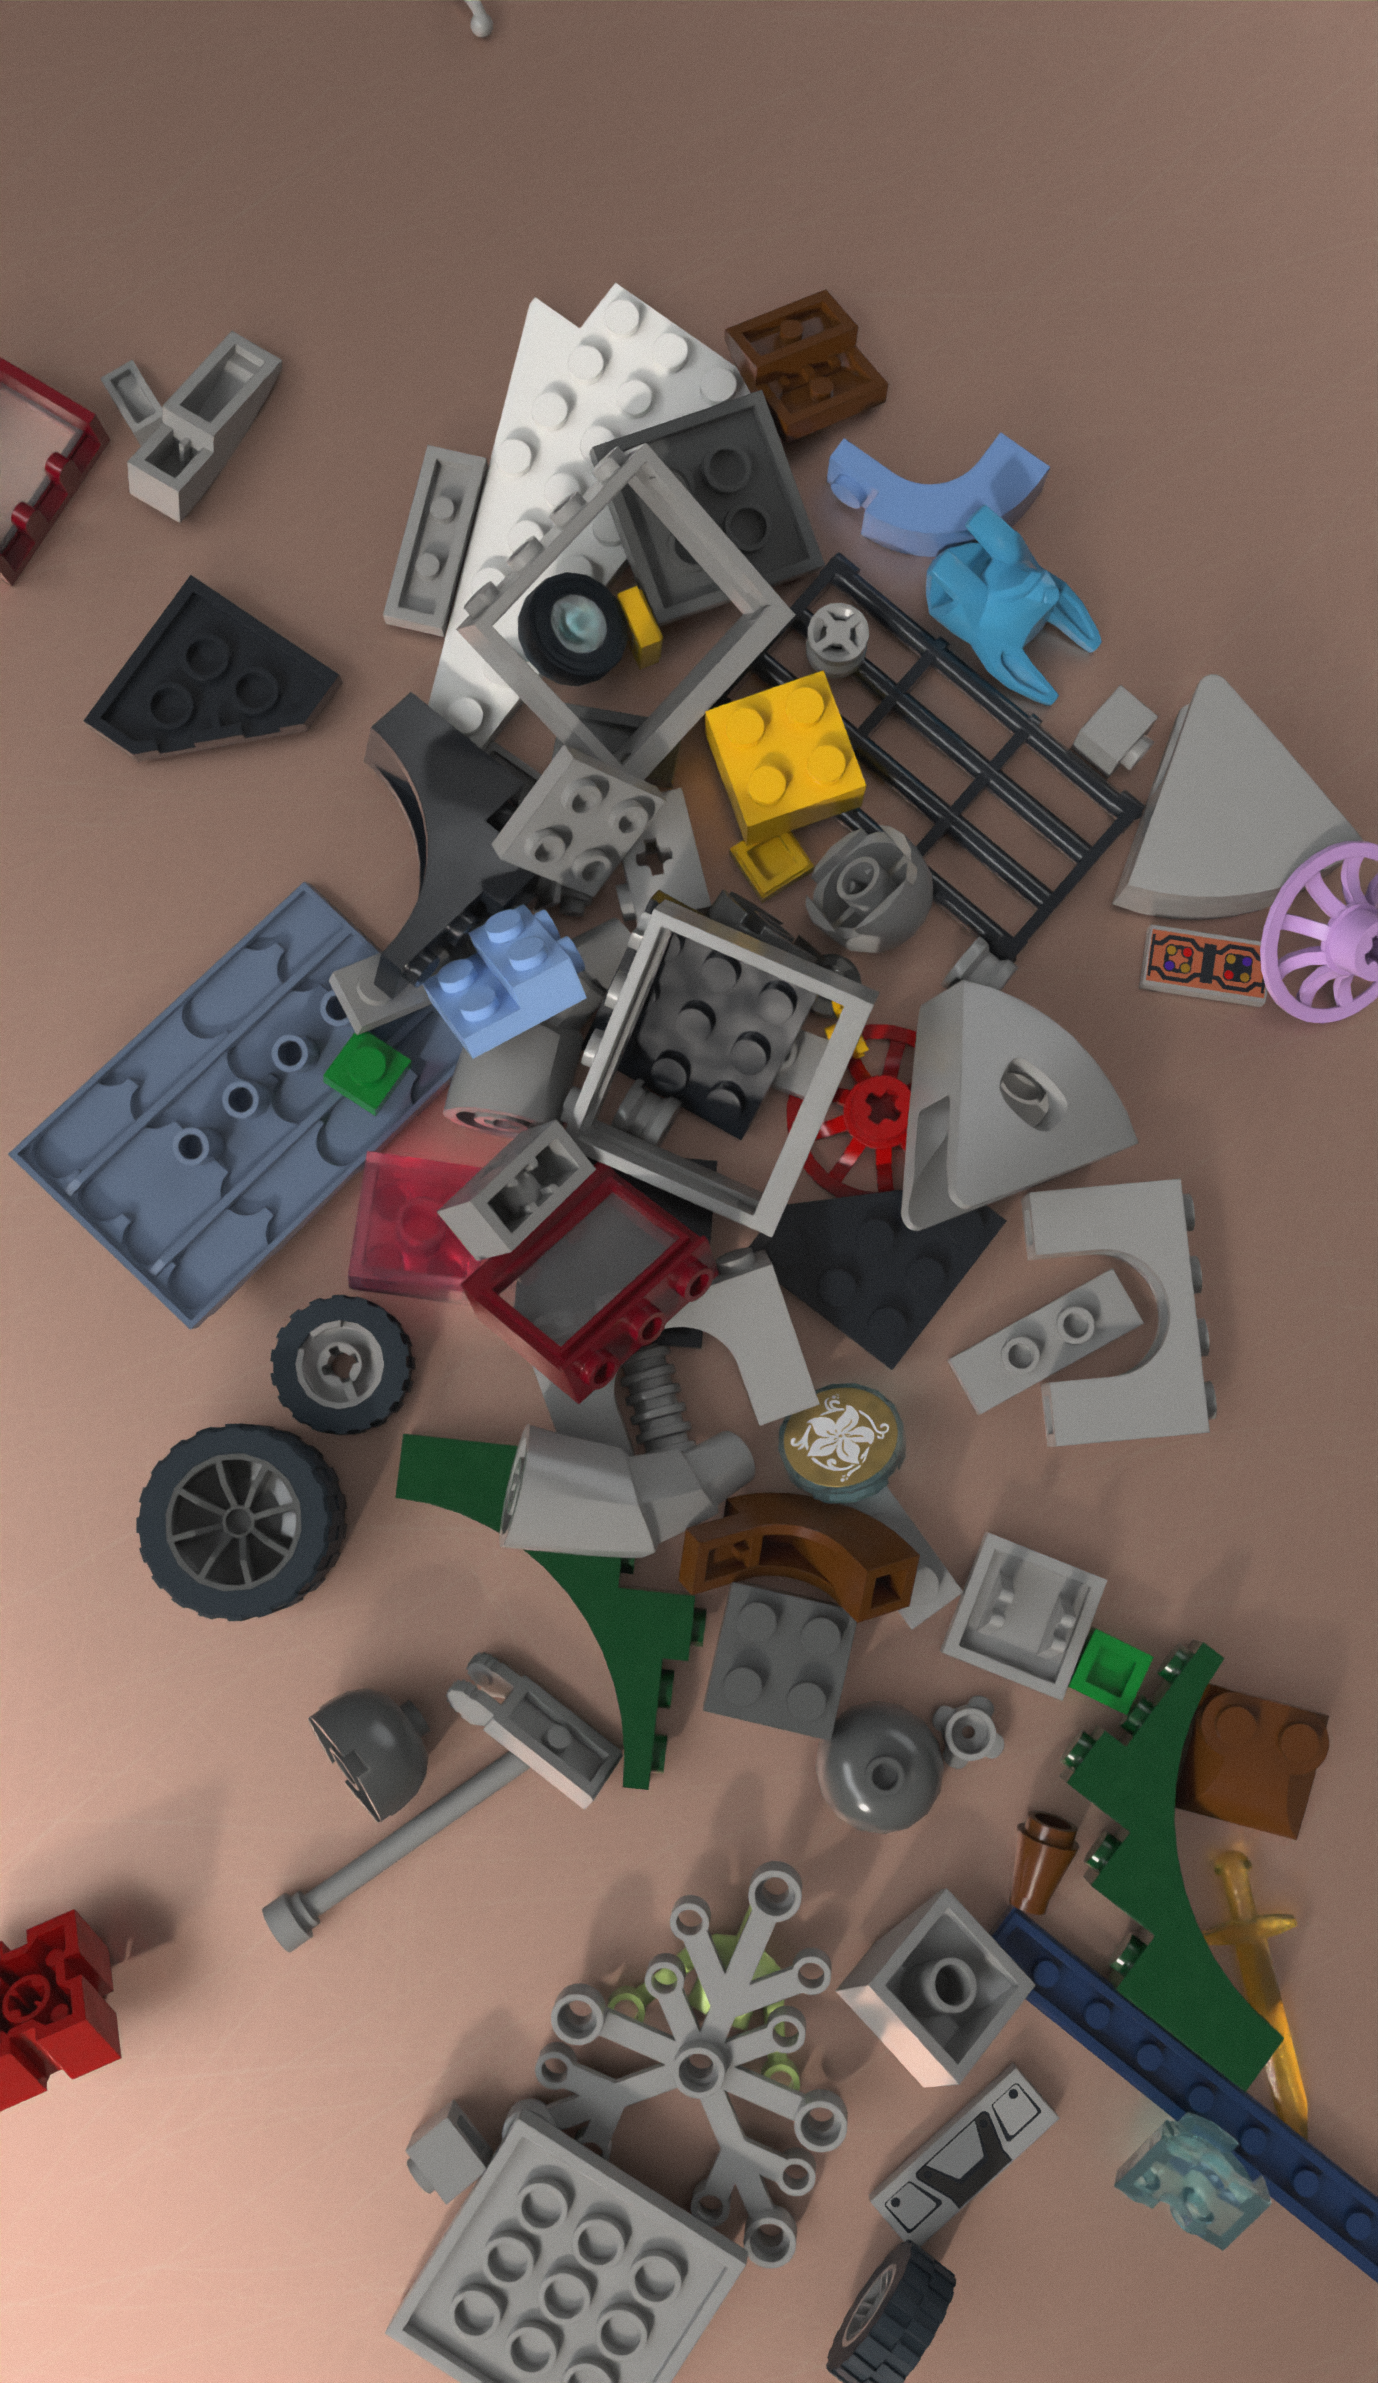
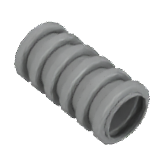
[619,1344,696,1454]

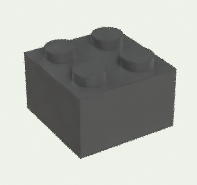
[703,1581,857,1741]

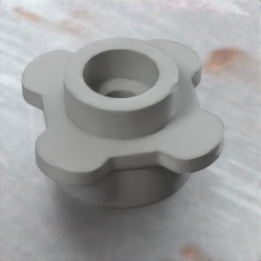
[932,1696,1004,1769]

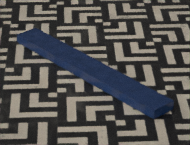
[989,1904,1378,2283]

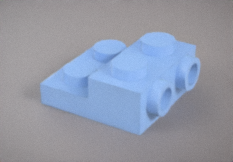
[423,904,587,1059]

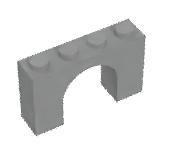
[1021,1179,1217,1447]
[532,1248,820,1456]

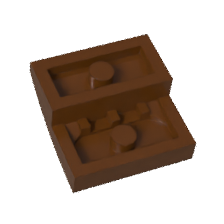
[724,289,889,444]

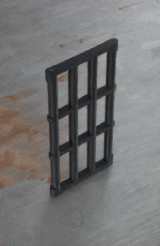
[704,552,1146,963]

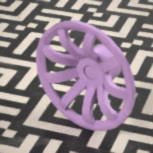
[1260,841,1378,1024]

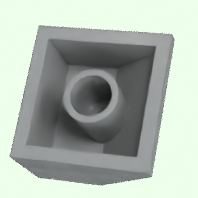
[835,1888,1035,2087]

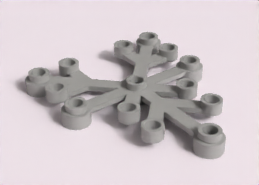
[502,1861,848,2269]

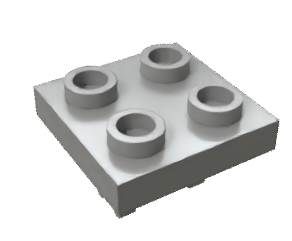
[491,744,666,897]
[940,1532,1108,1701]

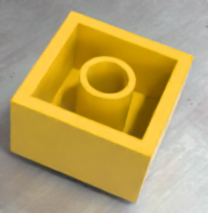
[705,670,866,846]

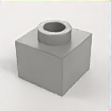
[1071,685,1158,779]
[406,2099,494,2205]

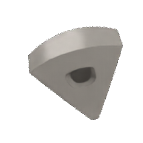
[1112,674,1363,920]
[901,980,1138,1231]

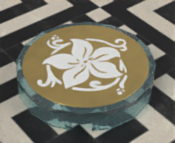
[778,1383,906,1504]

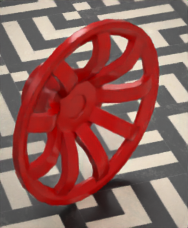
[786,1024,917,1198]

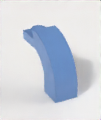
[826,432,1050,557]

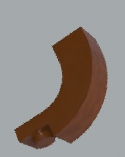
[678,1492,920,1623]

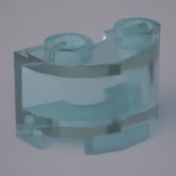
[1114,2113,1272,2251]

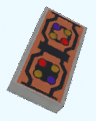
[1139,924,1267,1007]

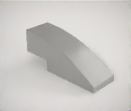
[127,331,282,523]

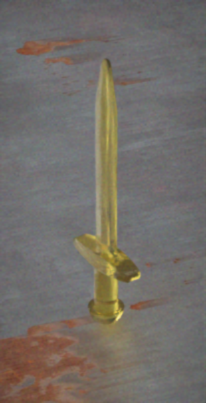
[1202,1850,1308,2140]

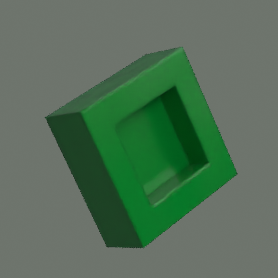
[323,1031,411,1117]
[1068,1627,1154,1715]

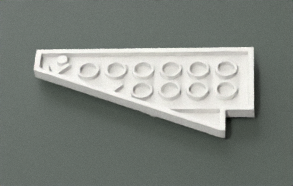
[428,282,750,751]

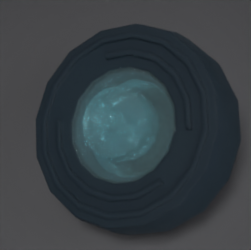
[517,572,628,687]

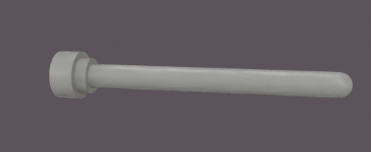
[262,1751,531,1952]

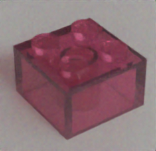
[348,1151,482,1306]

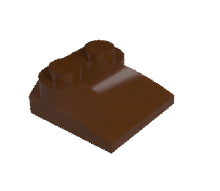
[1175,1683,1329,1840]

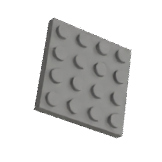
[385,2107,748,2383]

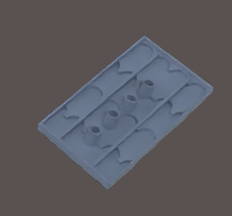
[8,882,463,1330]

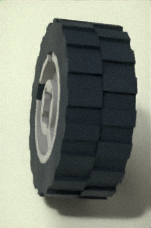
[270,1295,416,1435]
[826,2240,956,2383]

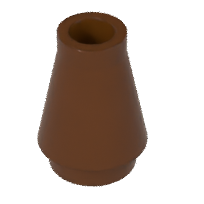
[1009,1810,1080,1915]

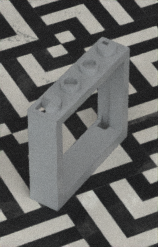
[456,443,795,780]
[560,899,880,1237]

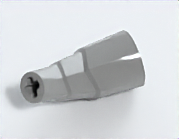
[443,918,631,1139]
[499,1424,755,1558]

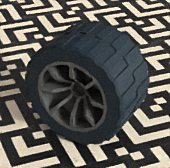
[136,1423,347,1621]

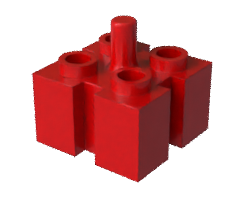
[0,1909,122,2112]

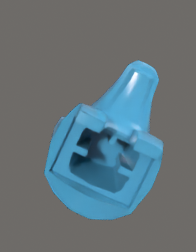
[926,504,1102,706]

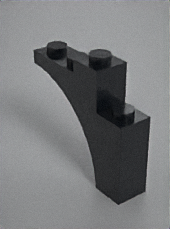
[364,692,540,1000]

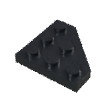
[83,575,343,762]
[748,1190,1007,1370]

